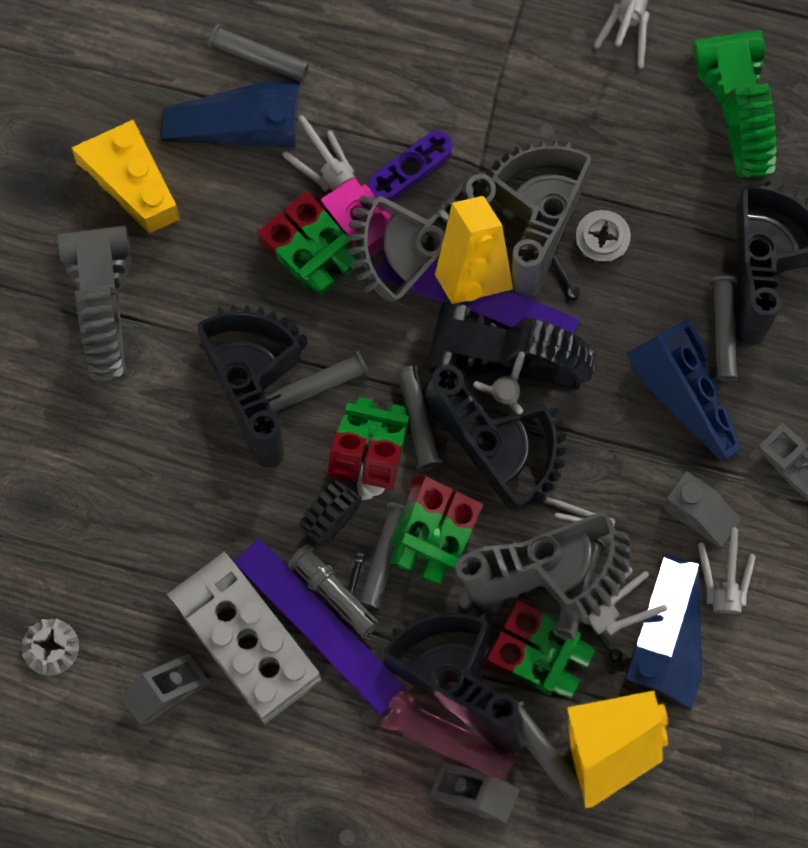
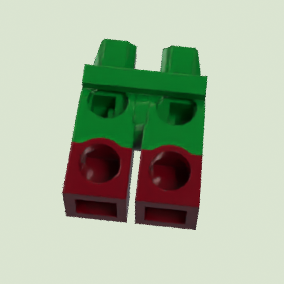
[257,191,358,296]
[327,397,409,490]
[389,476,483,584]
[485,599,595,698]

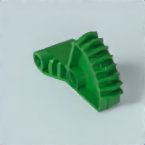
[693,29,777,179]

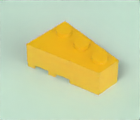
[72,120,180,234]
[435,196,513,304]

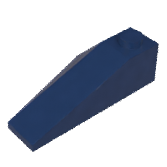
[161,81,299,147]
[626,318,741,461]
[622,553,702,710]

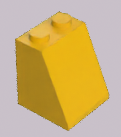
[567,691,668,808]

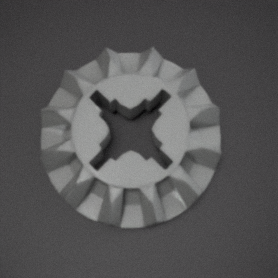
[576,210,631,263]
[22,618,79,675]

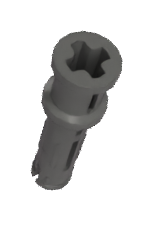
[287,544,379,638]

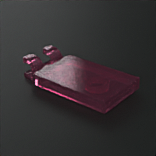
[380,691,519,782]

